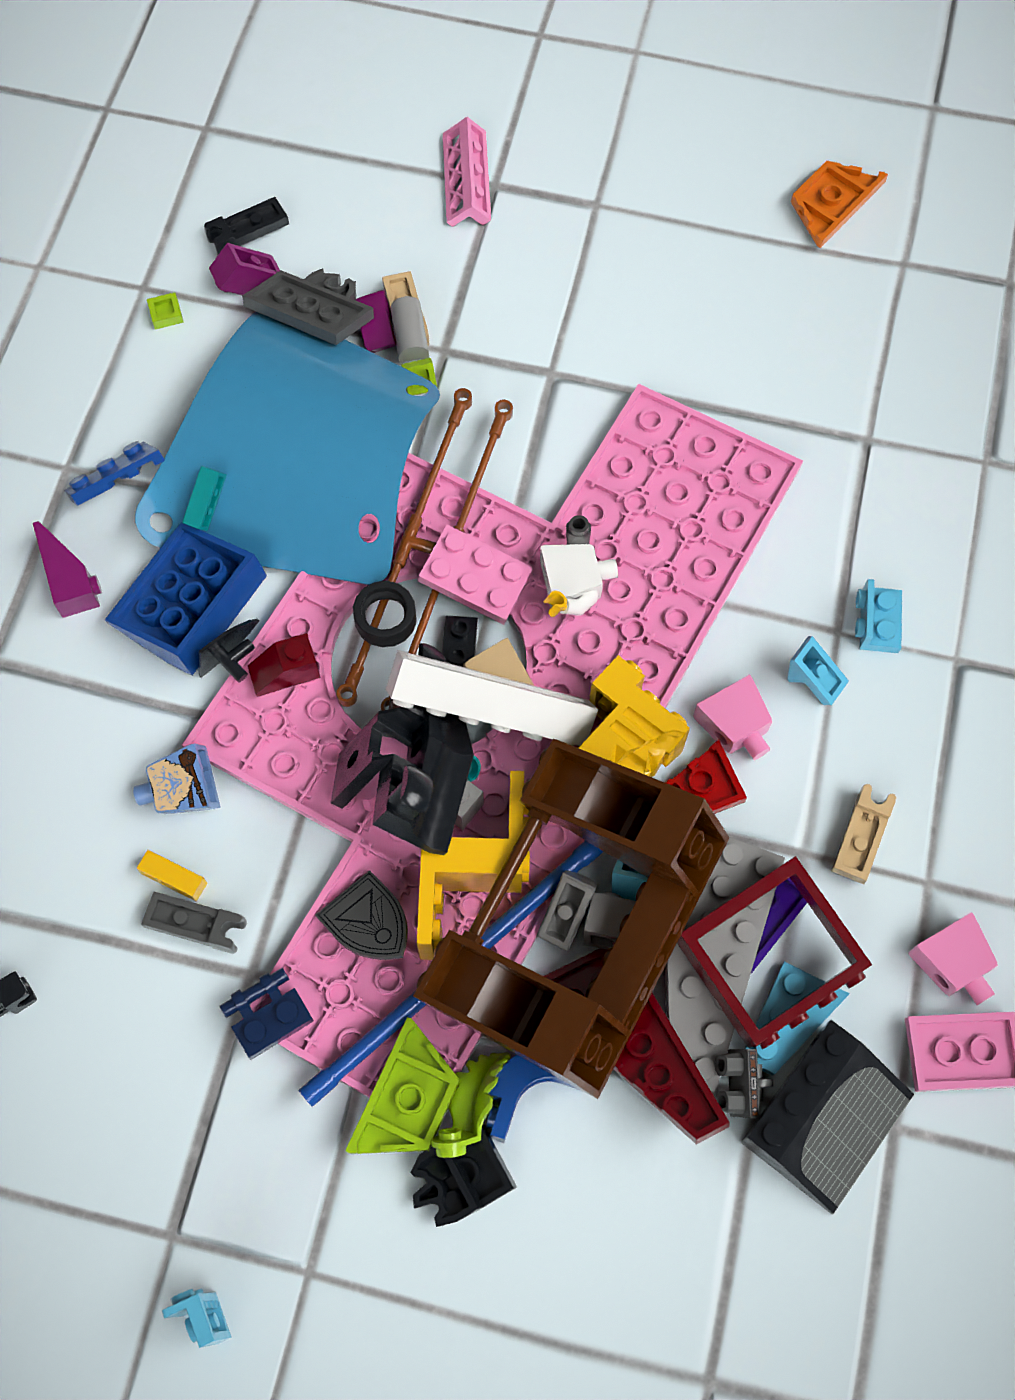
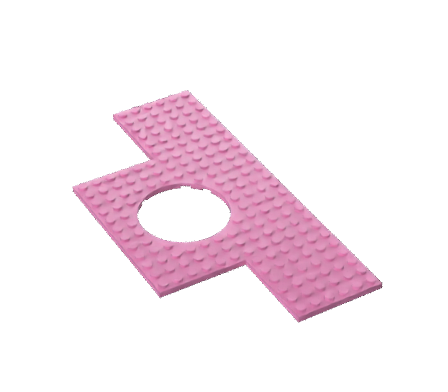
[182,384,803,1098]

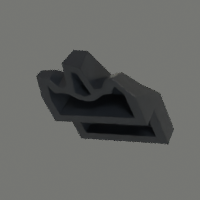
[410,1123,517,1227]

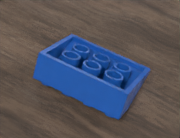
[105,522,267,676]

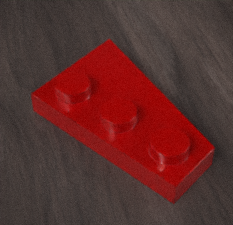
[665,739,747,814]

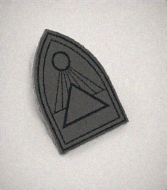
[315,870,408,960]

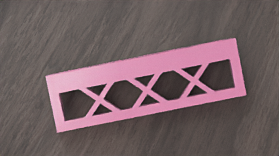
[443,117,491,227]

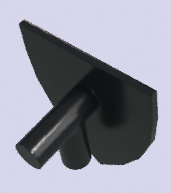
[199,618,259,683]

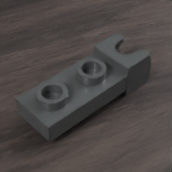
[141,891,247,954]

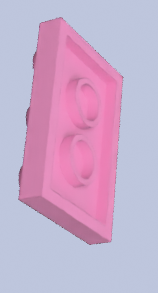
[417,524,533,625]
[905,1012,1015,1092]

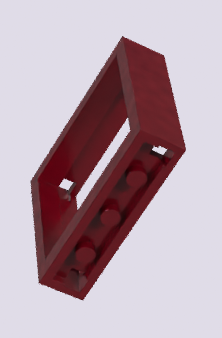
[677,856,872,1049]

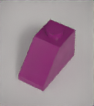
[209,243,280,295]

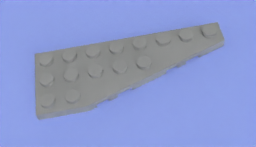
[665,837,785,1096]

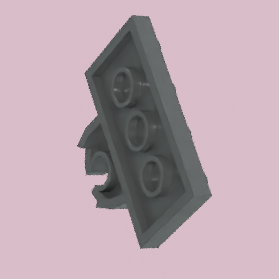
[242,268,374,345]

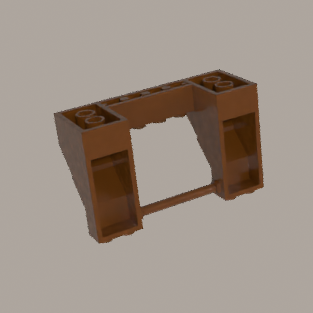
[413,738,729,1099]

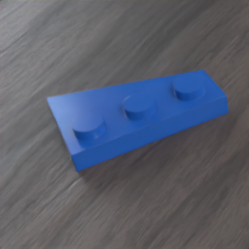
[64,441,165,506]

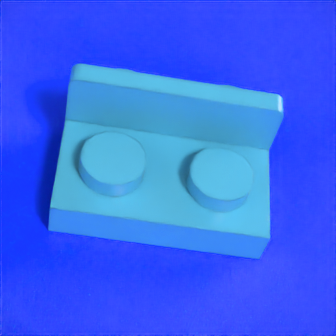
[855,579,902,653]
[162,1288,232,1348]

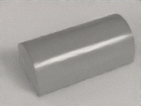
[391,296,429,362]
[536,871,597,951]

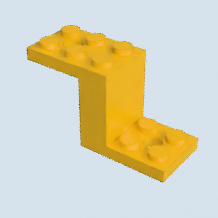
[417,771,530,960]

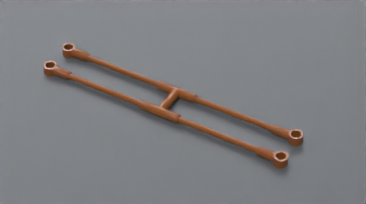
[336,388,513,711]

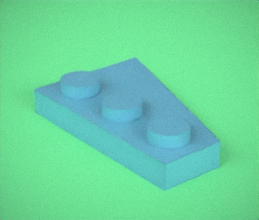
[745,961,850,1076]

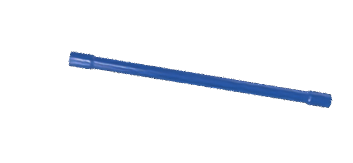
[298,840,603,1107]

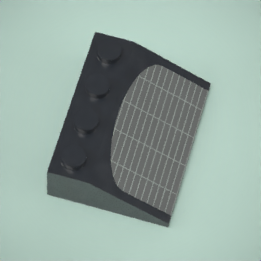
[741,1020,914,1215]

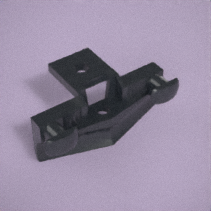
[331,643,474,855]

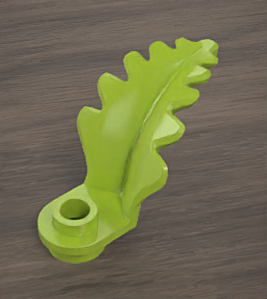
[431,1052,511,1158]

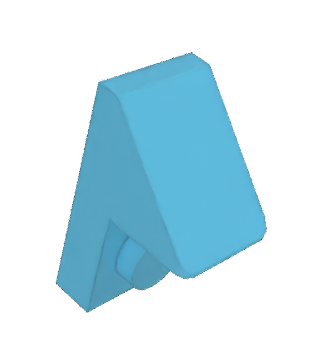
[787,636,849,705]

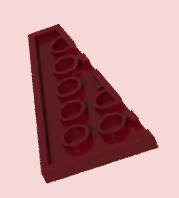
[544,948,730,1145]

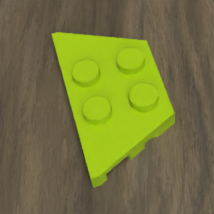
[345,1017,460,1154]

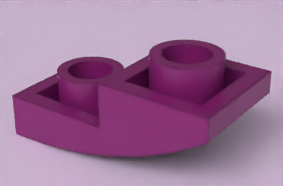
[356,290,397,353]

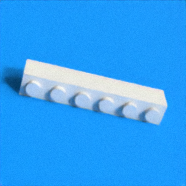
[386,650,598,746]

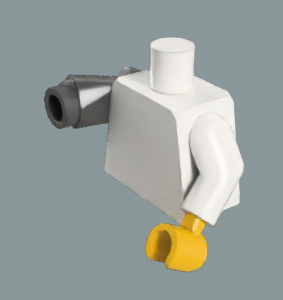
[540,515,618,617]

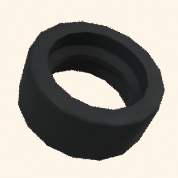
[353,581,417,648]

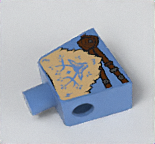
[133,743,221,814]

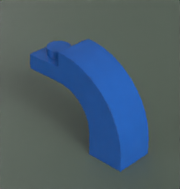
[486,1055,579,1143]

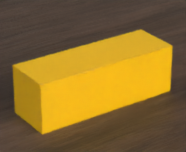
[136,850,207,902]

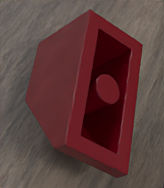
[247,633,321,697]

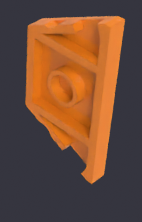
[791,161,888,248]

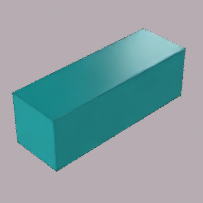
[182,466,227,531]

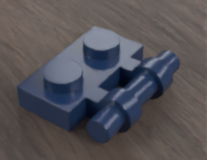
[219,967,314,1060]

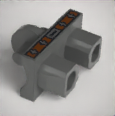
[715,1049,773,1118]

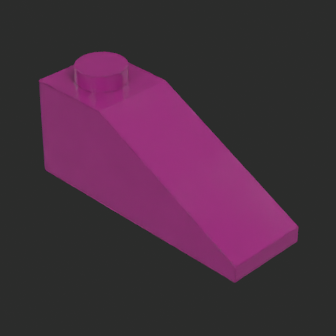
[33,521,102,618]

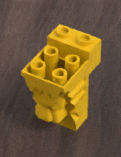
[579,655,690,777]

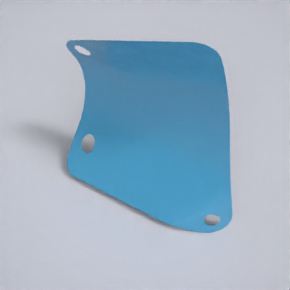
[135,312,440,585]

